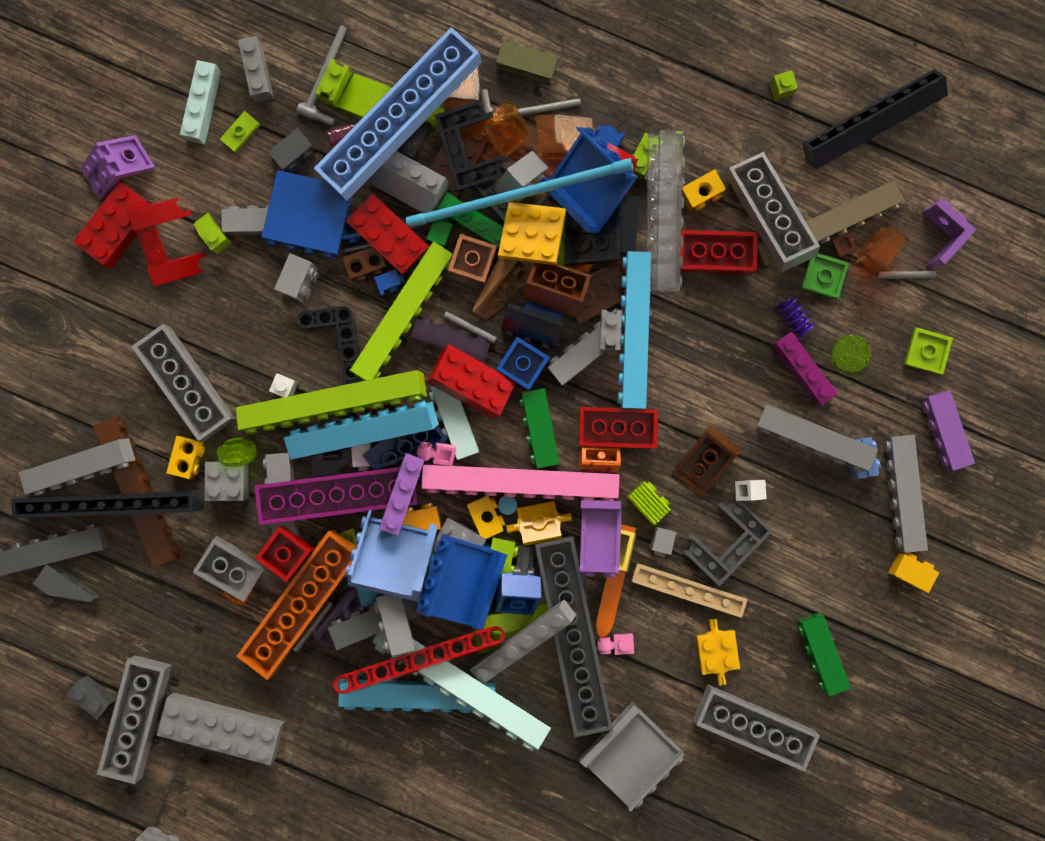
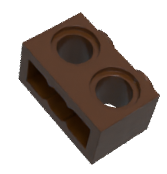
[342,247,388,283]

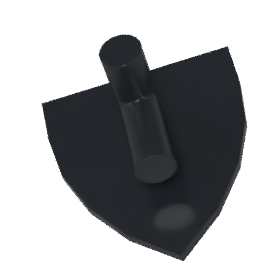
[310,448,352,477]

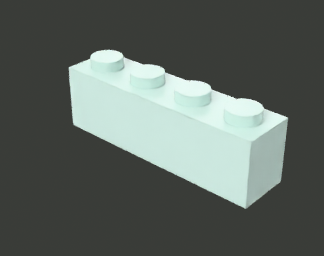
[180,60,222,145]
[429,386,479,460]

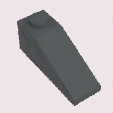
[33,563,100,602]

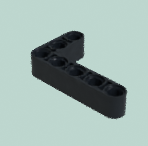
[297,306,363,385]

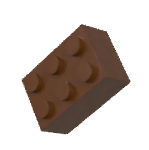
[522,263,591,317]

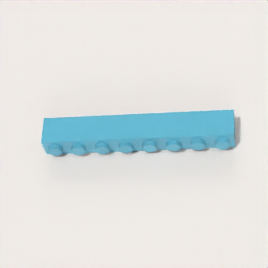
[617,251,651,409]
[284,400,439,460]
[338,679,495,713]

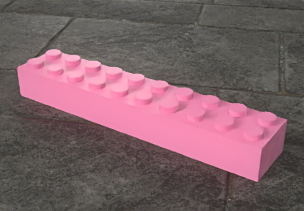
[422,465,619,501]

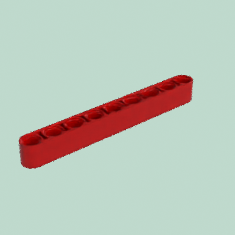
[333,626,505,695]

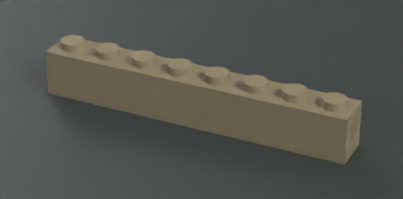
[757,180,905,269]

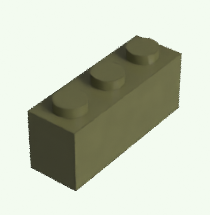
[496,40,558,85]

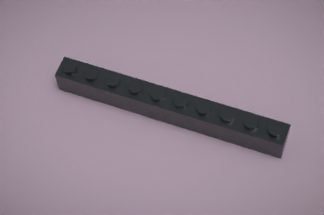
[11,489,204,519]

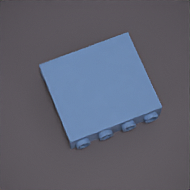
[345,510,438,602]

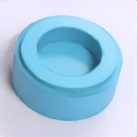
[498,496,517,515]

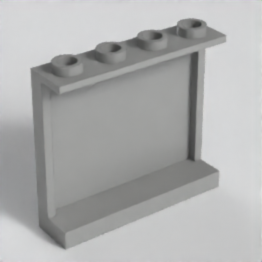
[579,702,685,811]

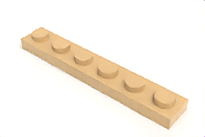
[631,563,748,618]

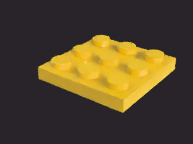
[498,202,566,265]

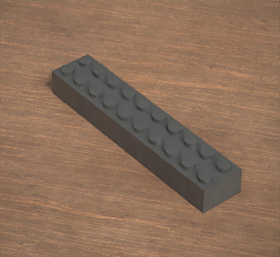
[535,535,613,737]

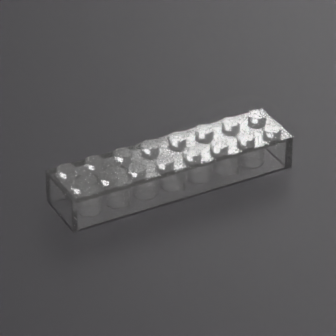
[646,130,685,291]

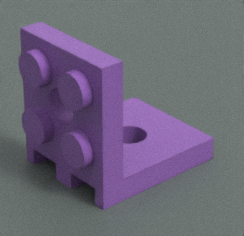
[80,135,155,201]
[922,199,976,271]

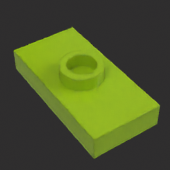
[220,111,260,153]

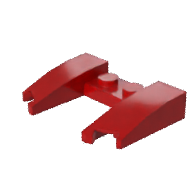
[127,197,205,286]

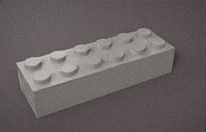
[728,152,820,272]
[131,324,236,442]
[97,655,172,784]
[693,685,820,772]
[157,693,285,765]

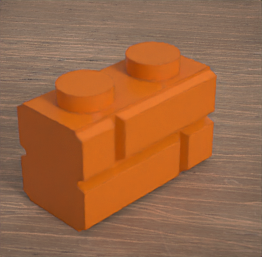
[579,446,621,473]

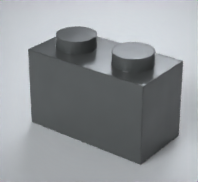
[268,128,316,173]
[67,675,116,720]

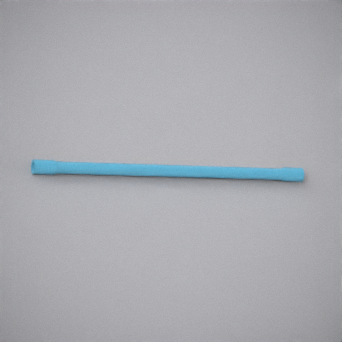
[406,158,633,228]

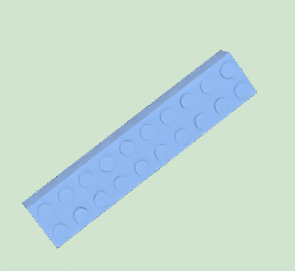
[314,27,482,201]

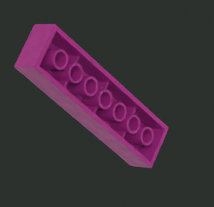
[254,467,418,525]

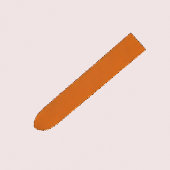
[596,524,636,638]

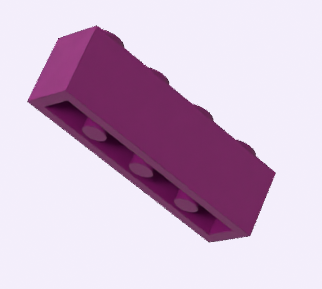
[771,332,838,406]

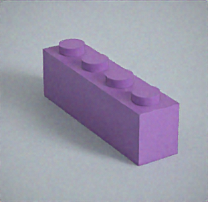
[922,390,975,471]
[379,453,424,535]

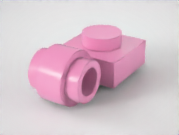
[417,442,456,466]
[597,633,634,655]

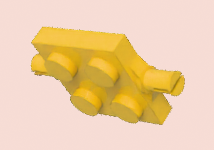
[506,501,572,546]
[695,619,740,685]

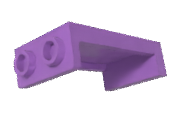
[579,500,622,577]

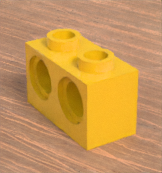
[167,436,205,479]

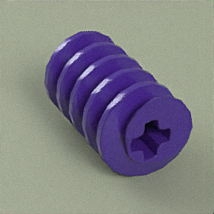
[774,297,815,339]

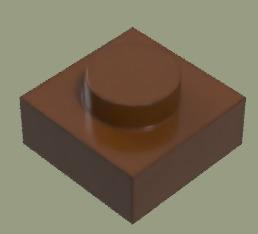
[830,232,857,258]

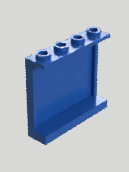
[540,127,638,233]
[261,170,355,259]
[416,534,507,630]

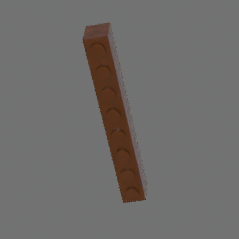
[93,417,180,568]

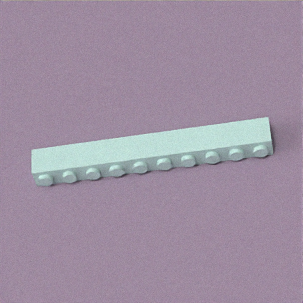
[372,632,551,751]

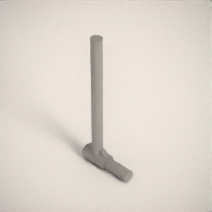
[296,25,347,126]
[480,89,581,129]

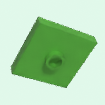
[800,253,849,300]

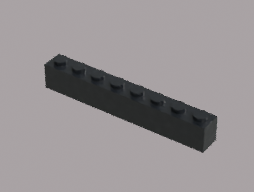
[802,69,948,169]

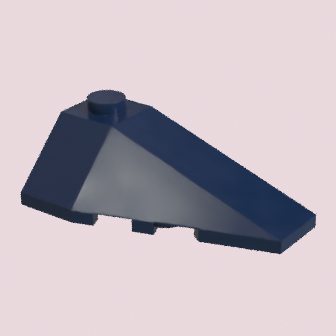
[362,424,448,470]

